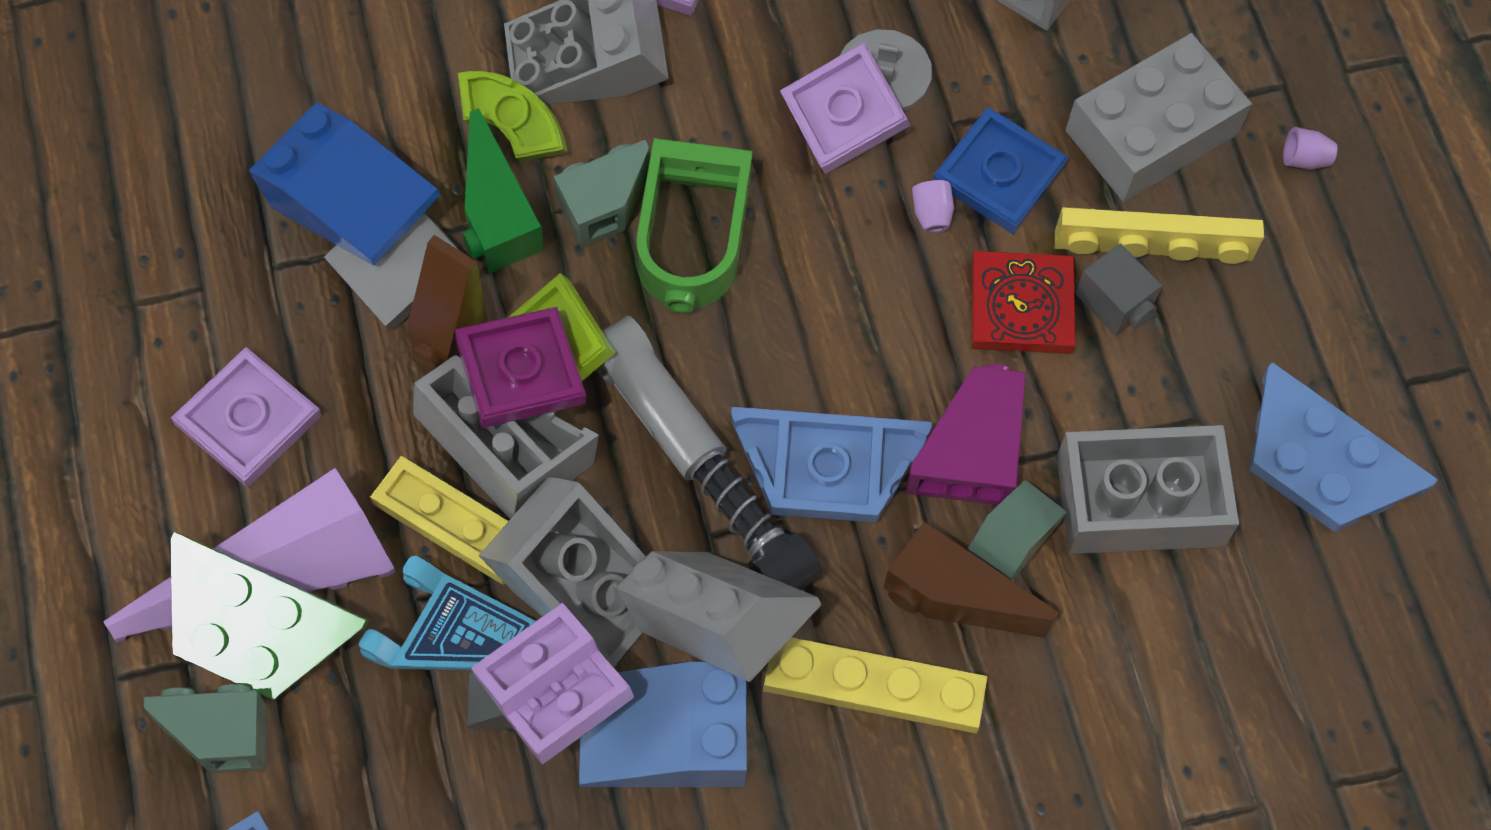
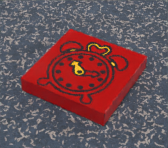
[971,251,1075,354]

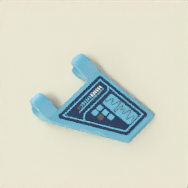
[359,556,536,671]

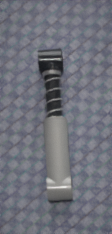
[596,315,823,590]

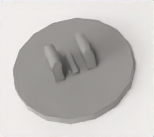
[840,29,932,111]

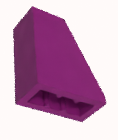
[906,364,1026,505]

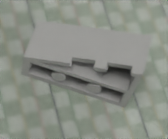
[413,355,599,519]

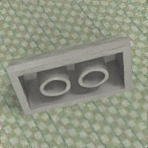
[616,551,821,682]

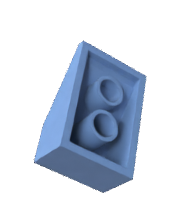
[579,662,747,787]

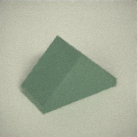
[967,480,1068,581]

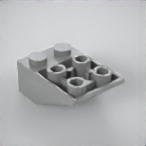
[504,0,669,105]

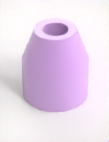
[1283,127,1337,170]
[912,180,954,233]

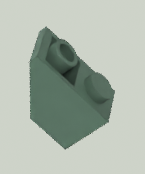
[554,140,650,248]
[144,684,267,773]

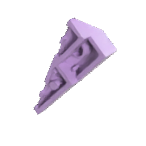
[103,468,395,643]

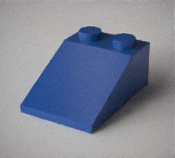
[249,102,440,266]

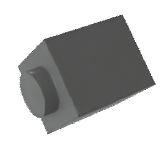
[1075,243,1162,336]

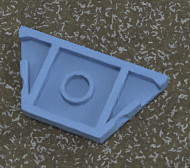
[1249,362,1438,532]
[731,407,932,523]

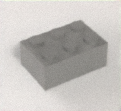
[1065,33,1252,202]
[1056,425,1239,554]

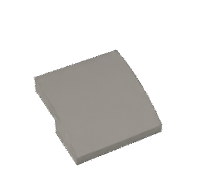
[324,212,461,330]

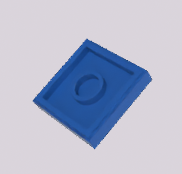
[933,107,1069,235]

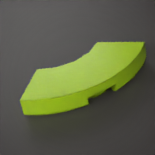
[458,71,568,162]

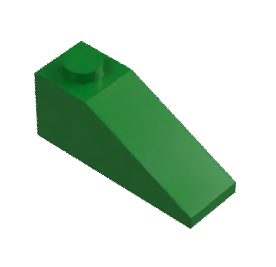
[461,108,544,274]

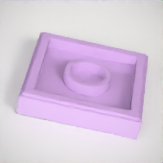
[780,42,911,174]
[171,347,322,488]

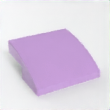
[471,603,634,765]

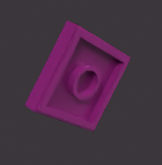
[455,307,586,428]

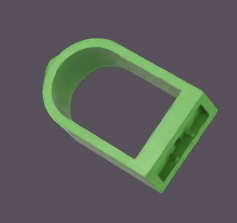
[636,138,753,313]

